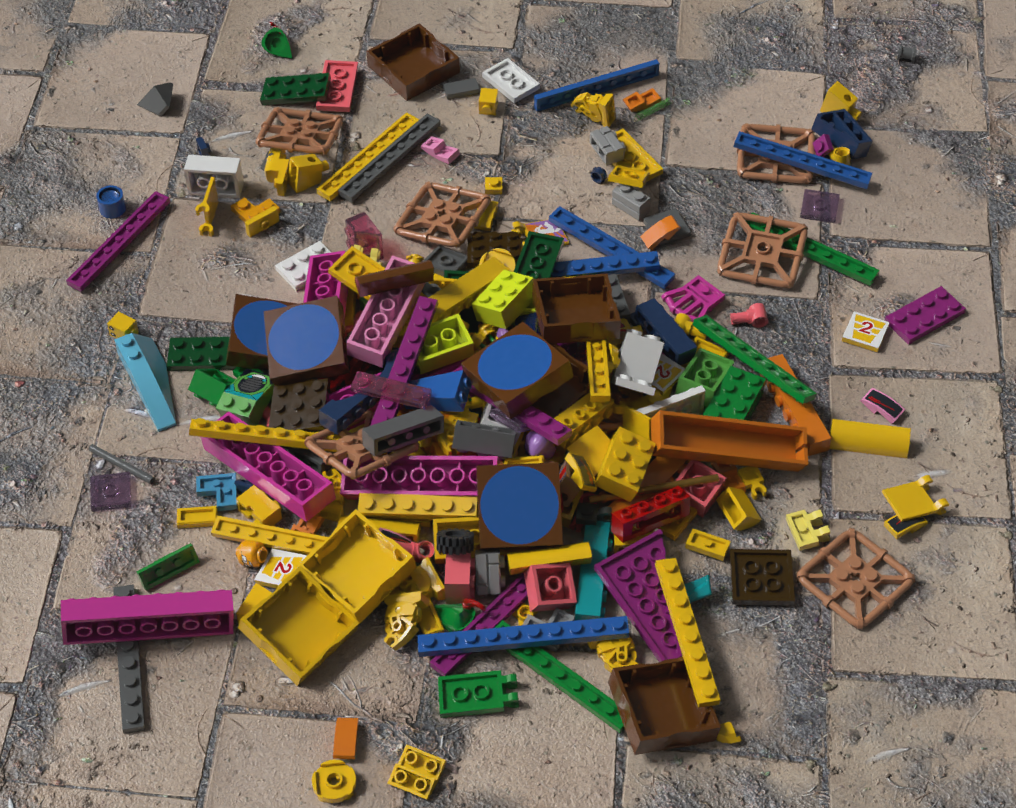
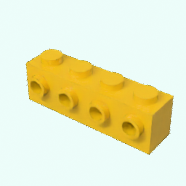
[554,393,614,448]

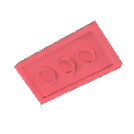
[316,60,358,112]

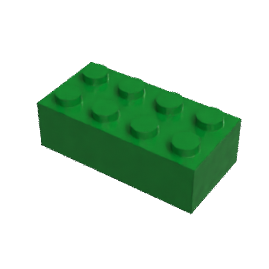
[703,366,766,421]

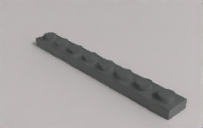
[338,113,441,202]
[113,584,145,734]

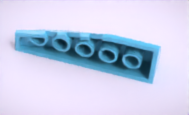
[114,333,176,432]

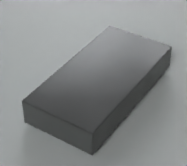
[443,78,480,99]

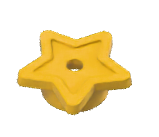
[512,603,538,626]

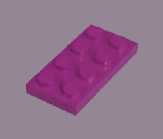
[884,286,966,345]

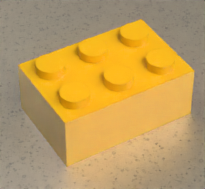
[595,427,656,502]

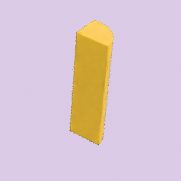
[830,419,911,458]
[337,515,422,543]
[507,542,592,575]

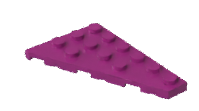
[594,529,682,662]

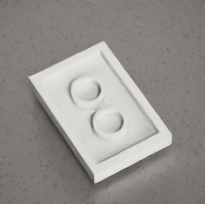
[482,58,540,103]
[275,241,331,291]

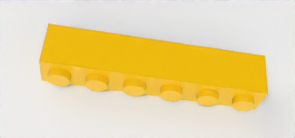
[428,256,510,323]
[358,493,479,520]

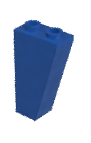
[402,370,472,412]

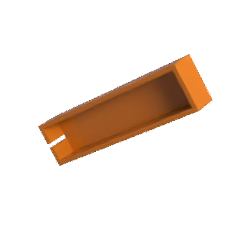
[651,410,808,472]

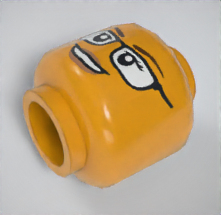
[236,540,267,567]

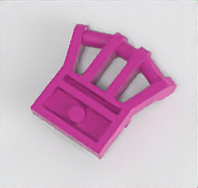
[661,275,725,322]

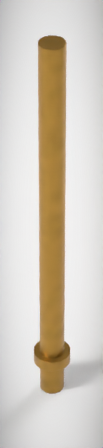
[588,474,719,504]

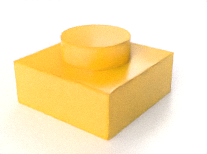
[485,177,502,195]

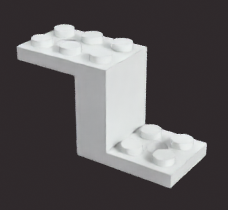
[610,329,664,396]

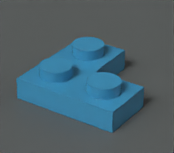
[196,473,238,511]

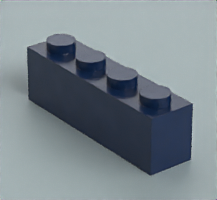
[634,298,697,365]

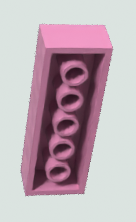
[347,255,425,368]

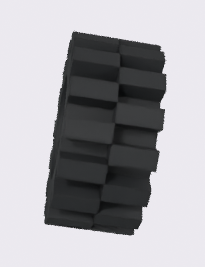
[437,528,474,555]

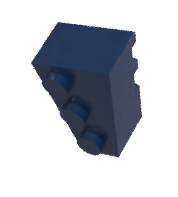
[811,109,873,160]

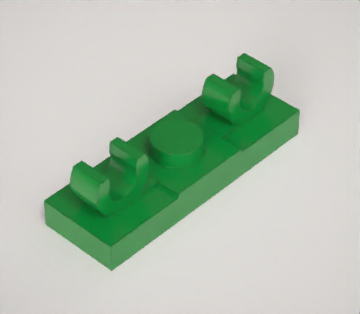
[136,543,200,591]

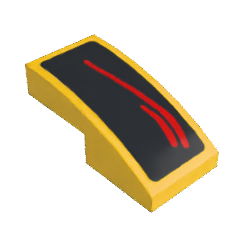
[565,452,597,492]
[884,515,928,540]

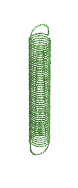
[634,97,673,121]

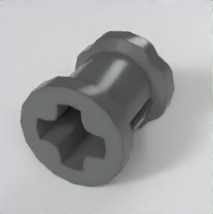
[897,45,916,62]

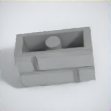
[590,126,626,166]
[612,184,651,221]
[475,549,505,595]

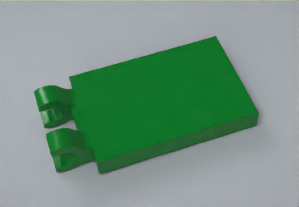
[438,670,519,718]

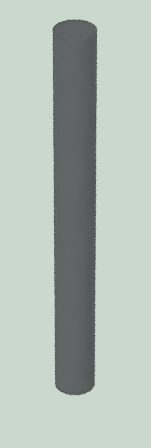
[89,444,155,484]

